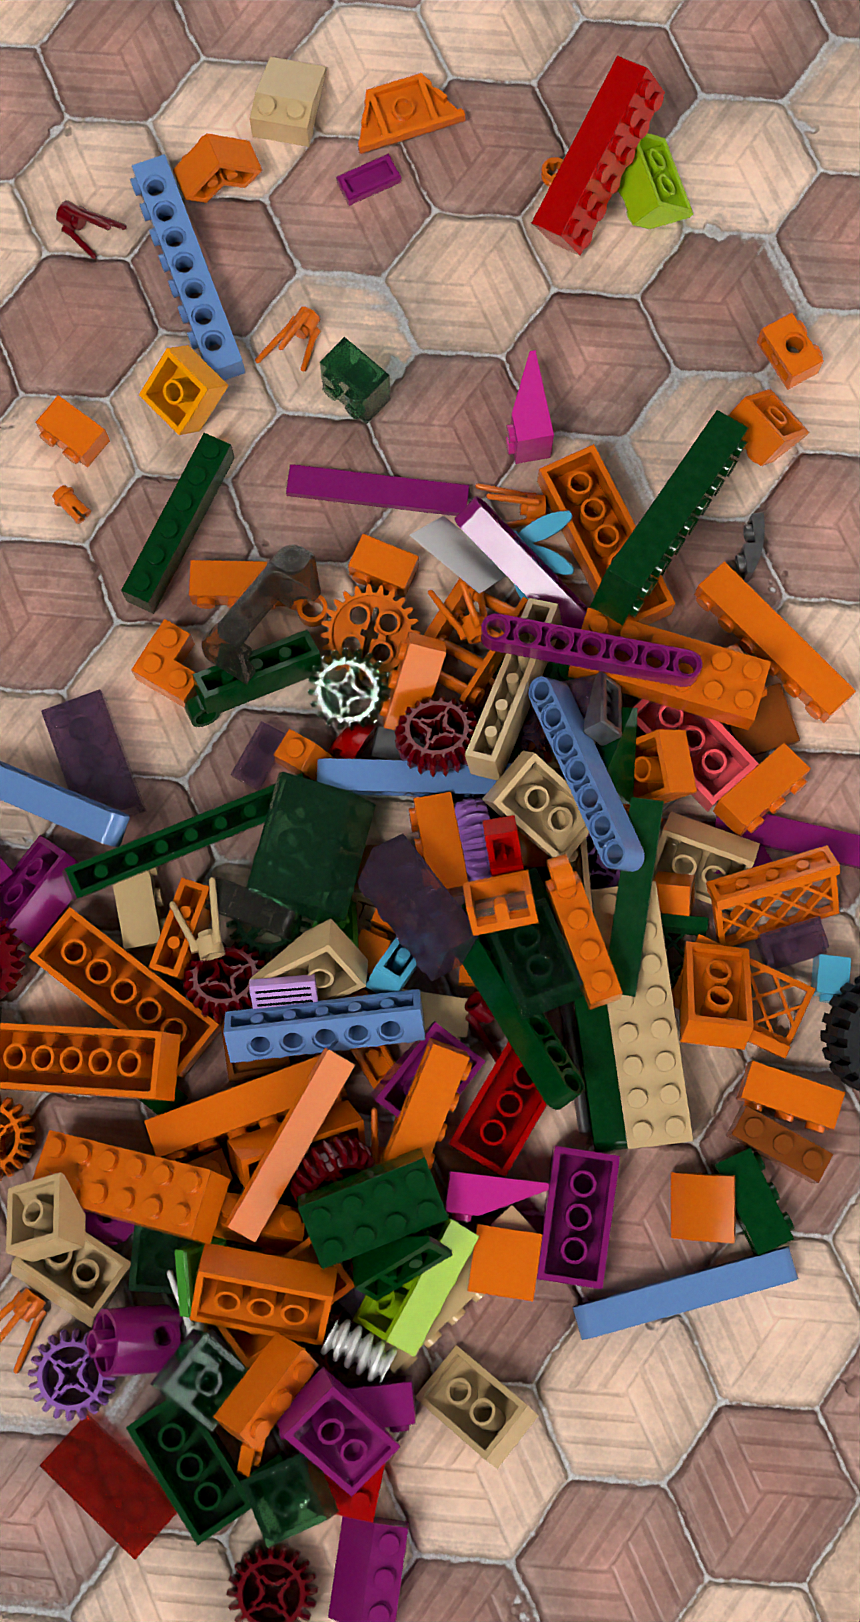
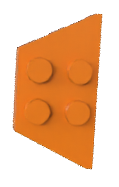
[358,73,466,154]

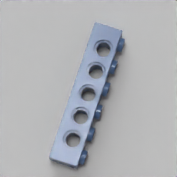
[223,989,425,1063]

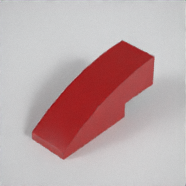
[482,815,527,909]

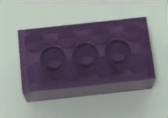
[41,689,146,817]
[357,833,479,981]

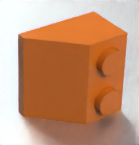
[728,389,809,466]

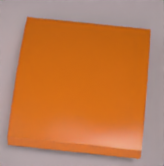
[671,1172,736,1243]

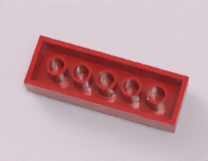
[531,56,665,256]

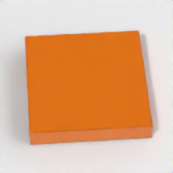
[467,1224,543,1301]

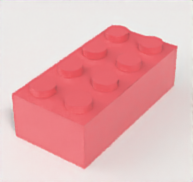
[633,699,759,812]

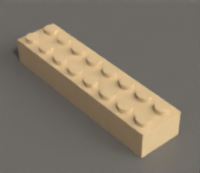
[591,881,693,1149]

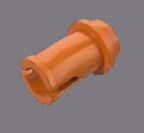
[52,485,91,524]

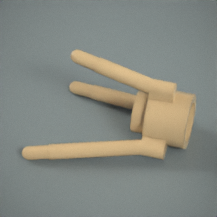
[169,877,225,961]

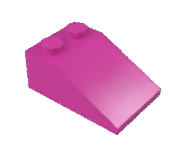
[505,350,554,464]
[445,1171,549,1222]

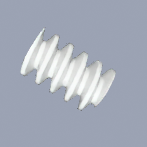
[321,1319,397,1383]

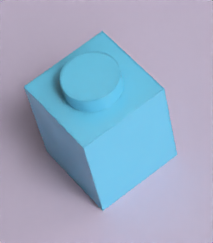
[811,954,851,1003]

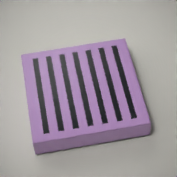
[249,974,319,1009]

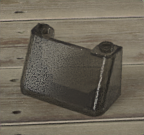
[201,545,321,684]

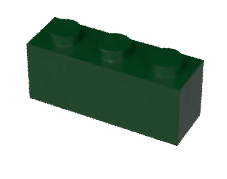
[711,1148,795,1256]

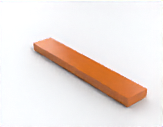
[224,1048,355,1242]

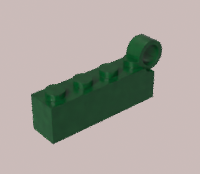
[184,630,321,727]

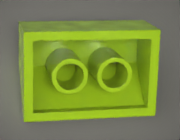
[618,133,694,229]

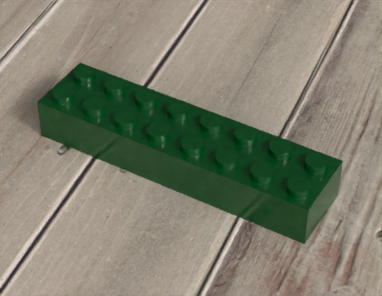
[590,410,748,625]

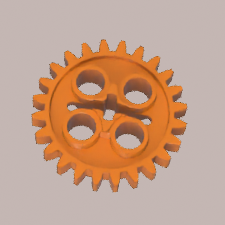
[320,584,421,684]

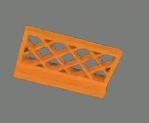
[706,845,840,947]
[672,934,816,1059]

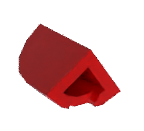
[328,723,377,759]

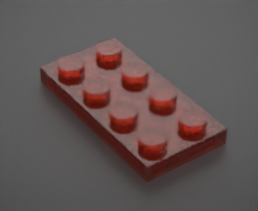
[39,1413,177,1560]

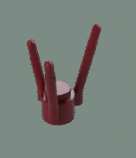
[56,200,127,259]
[464,991,499,1063]

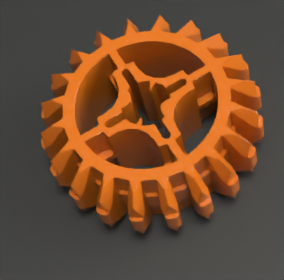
[0,1095,36,1181]

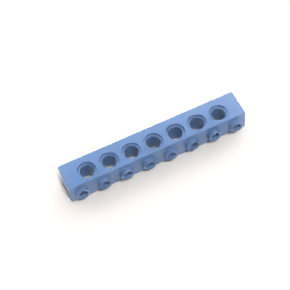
[130,154,245,380]

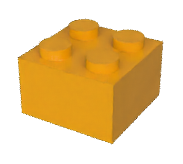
[139,345,229,435]

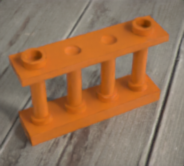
[423,578,528,712]

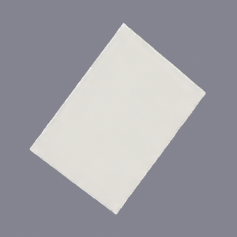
[409,516,506,594]

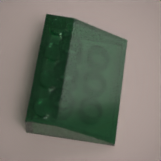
[246,772,376,924]

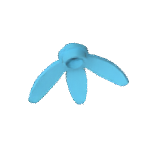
[512,511,574,599]

